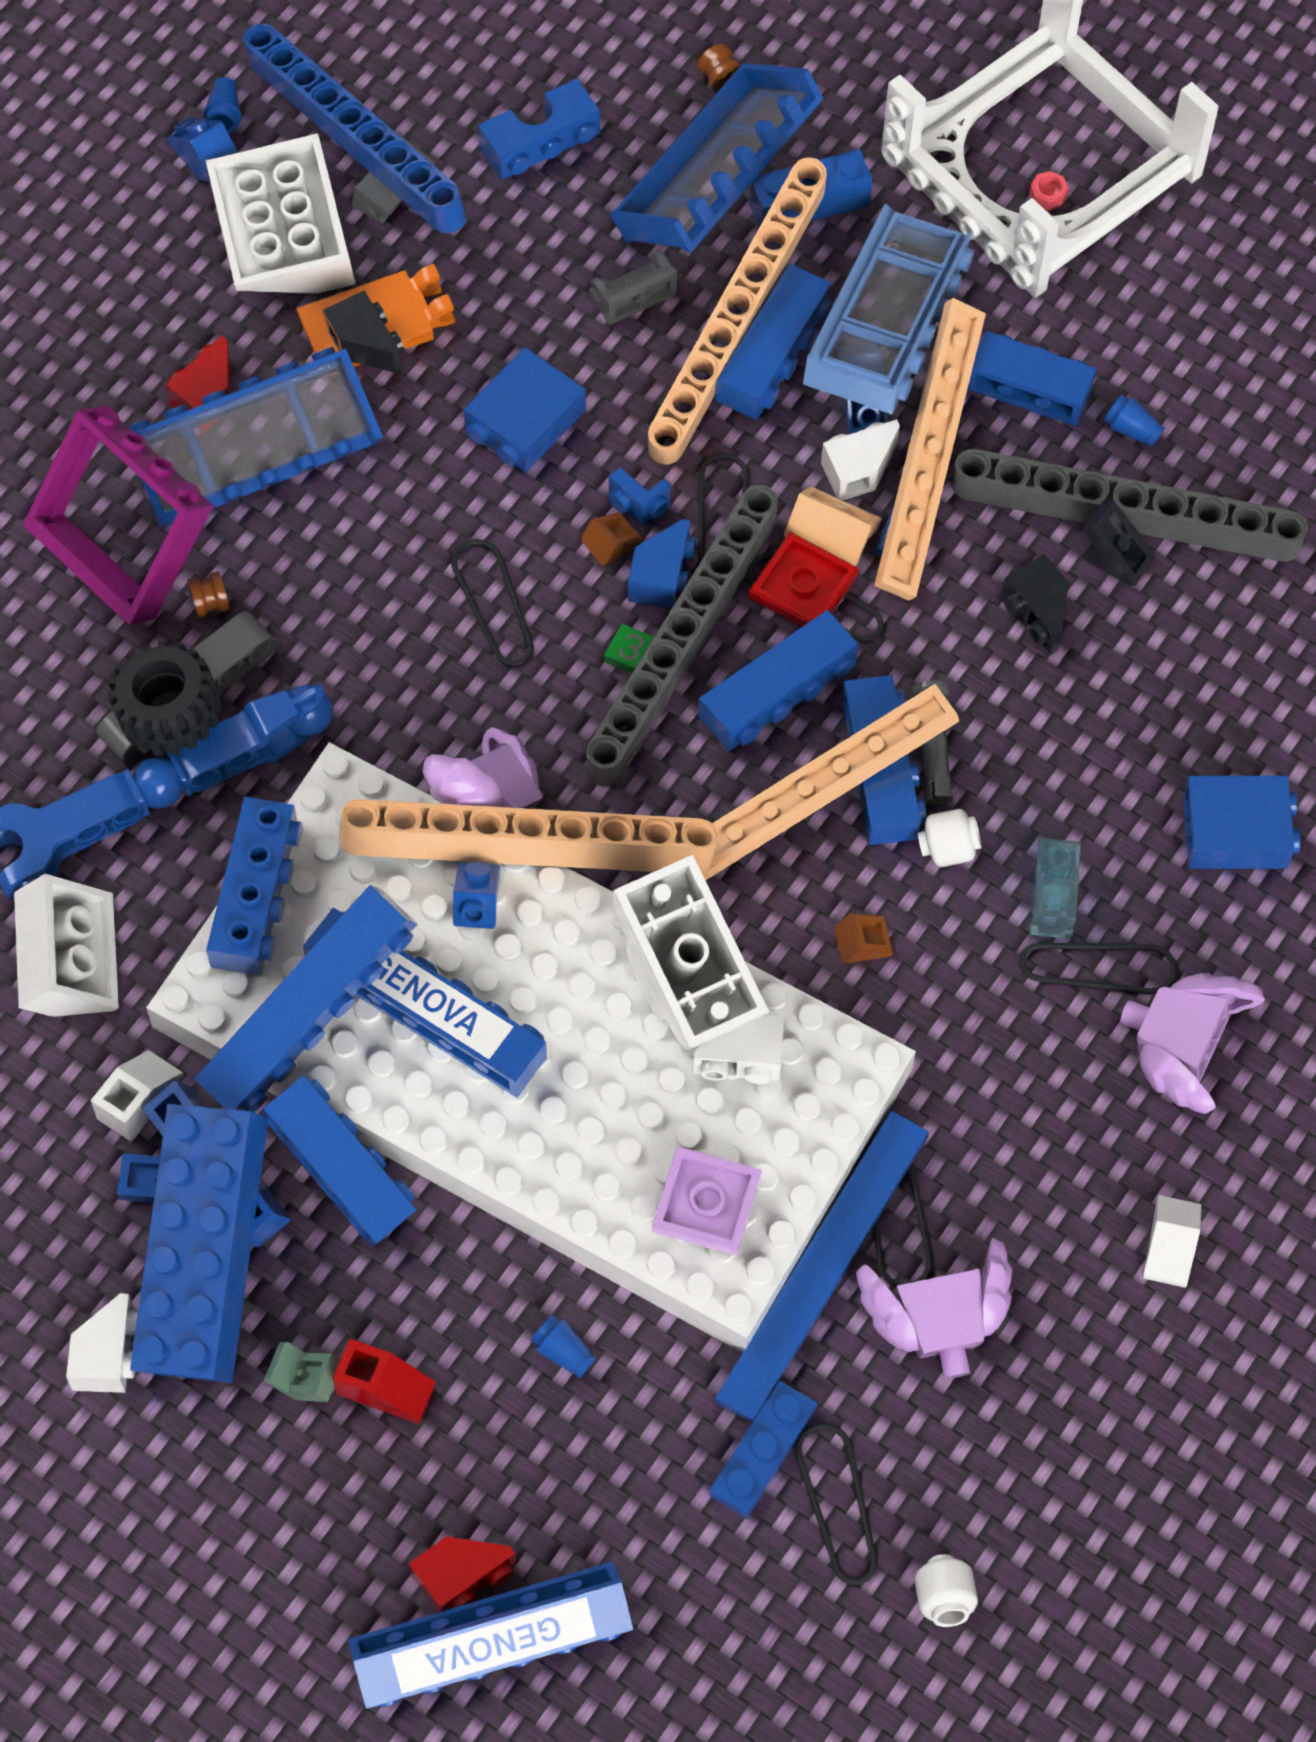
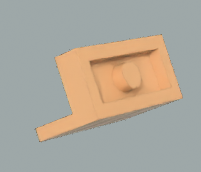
[784,486,882,566]

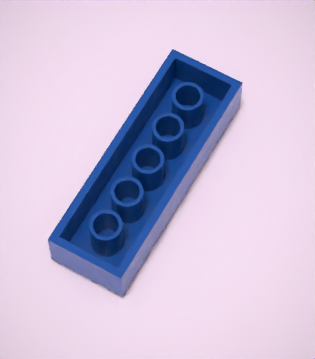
[130,1104,268,1383]

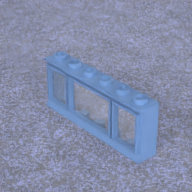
[803,204,974,414]

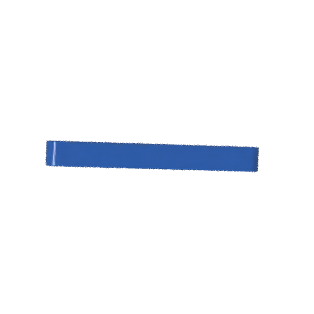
[243,23,466,233]

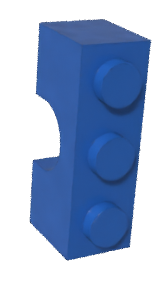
[478,78,600,180]

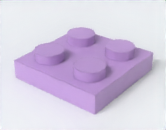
[652,1146,762,1256]

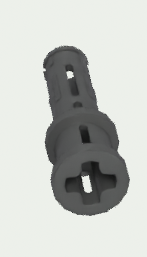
[912,680,953,806]

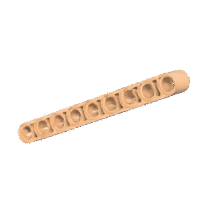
[648,157,827,465]
[339,799,719,873]

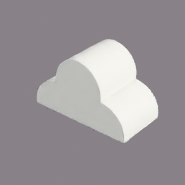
[613,855,769,1050]

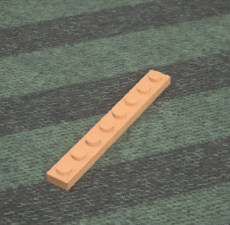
[874,298,986,601]
[702,684,959,880]

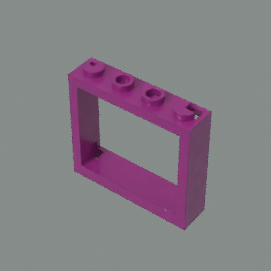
[23,405,214,626]

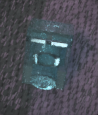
[1029,838,1081,939]

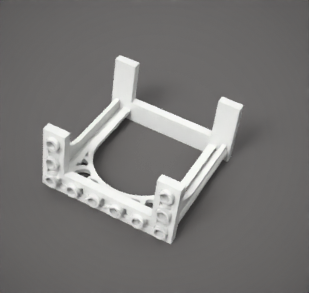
[881,0,1219,298]

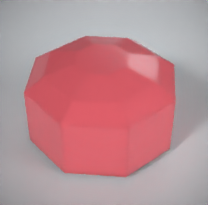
[1029,171,1069,211]

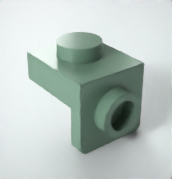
[265,1342,341,1402]

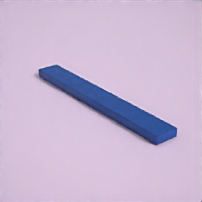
[715,1111,929,1424]

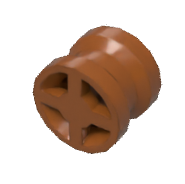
[697,44,741,92]
[187,571,230,619]

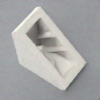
[1143,1195,1201,1288]

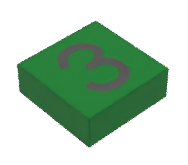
[604,623,654,674]

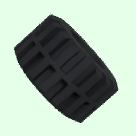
[108,641,221,756]

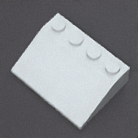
[206,133,356,293]

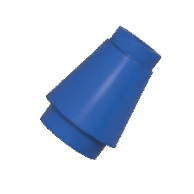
[203,77,241,133]
[1104,394,1165,447]
[530,1314,597,1379]

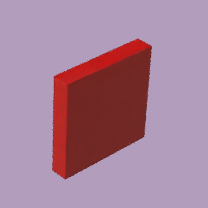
[748,532,859,627]

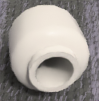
[918,809,982,867]
[914,1554,978,1627]

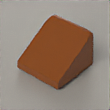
[581,512,643,566]
[834,913,893,963]

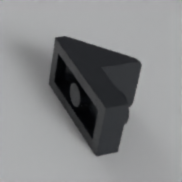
[1083,500,1156,586]

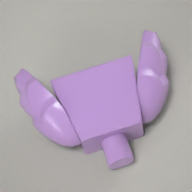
[423,727,542,809]
[1120,973,1265,1114]
[856,1238,1013,1379]

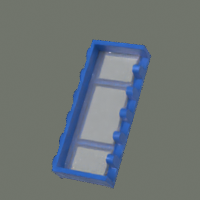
[610,63,824,253]
[129,347,383,530]

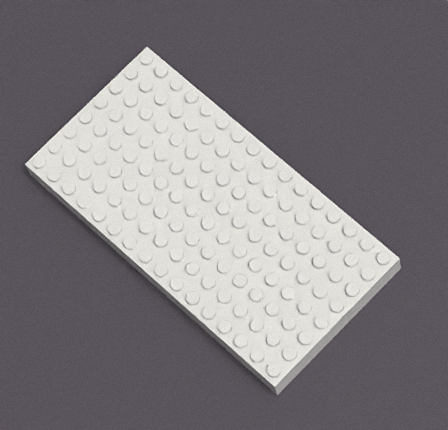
[146,742,916,1353]

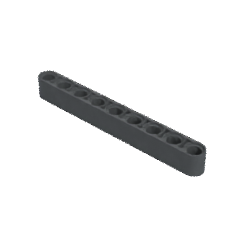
[952,449,1308,562]
[586,485,778,787]

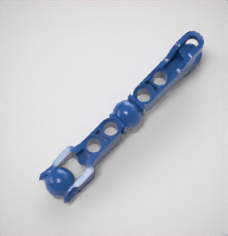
[0,684,334,899]

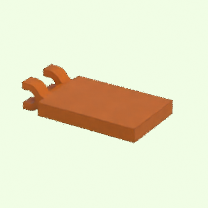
[296,264,455,378]

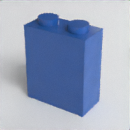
[464,347,586,473]
[1183,776,1300,869]

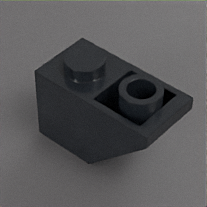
[322,290,405,373]
[1002,554,1069,655]

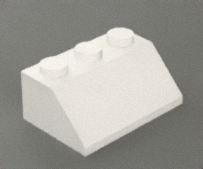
[14,874,119,1017]

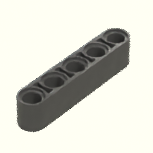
[96,611,277,763]

